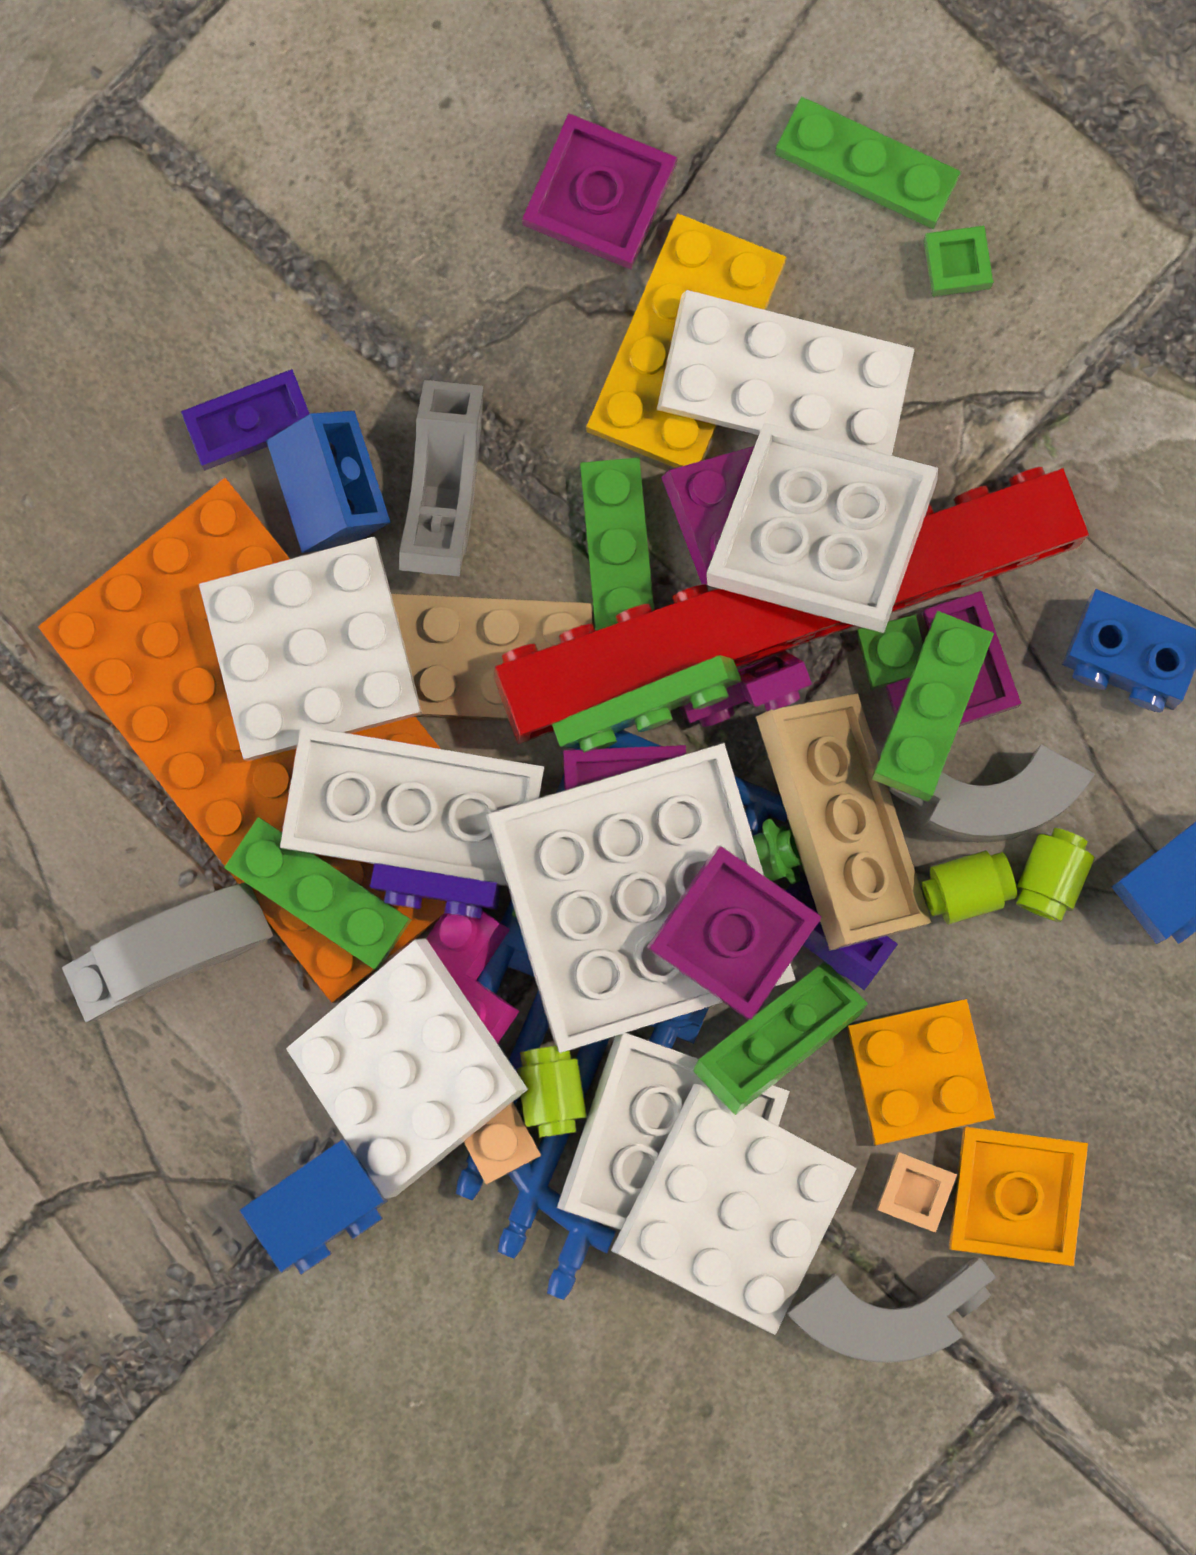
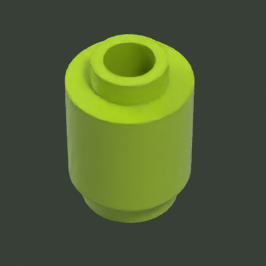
[1016,828,1095,923]
[922,850,1017,925]
[516,1046,587,1138]

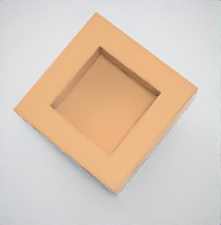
[464,1102,541,1185]
[876,1152,957,1232]

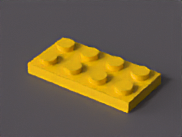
[586,213,787,468]

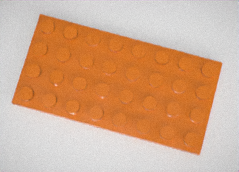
[38,478,446,1003]

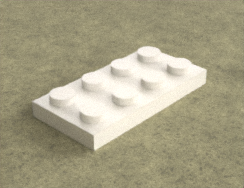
[657,290,915,456]
[280,726,544,886]

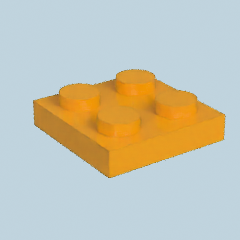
[847,999,995,1146]
[949,1127,1088,1266]

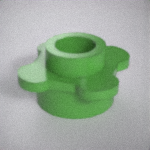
[753,819,802,884]

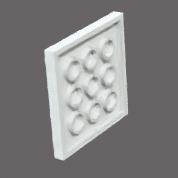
[486,743,795,1053]

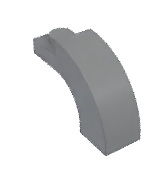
[399,380,484,576]
[890,744,1095,843]
[62,882,274,1023]
[786,1257,996,1363]

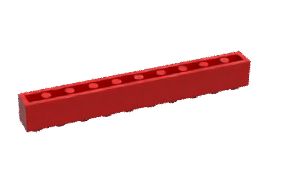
[493,466,1089,744]

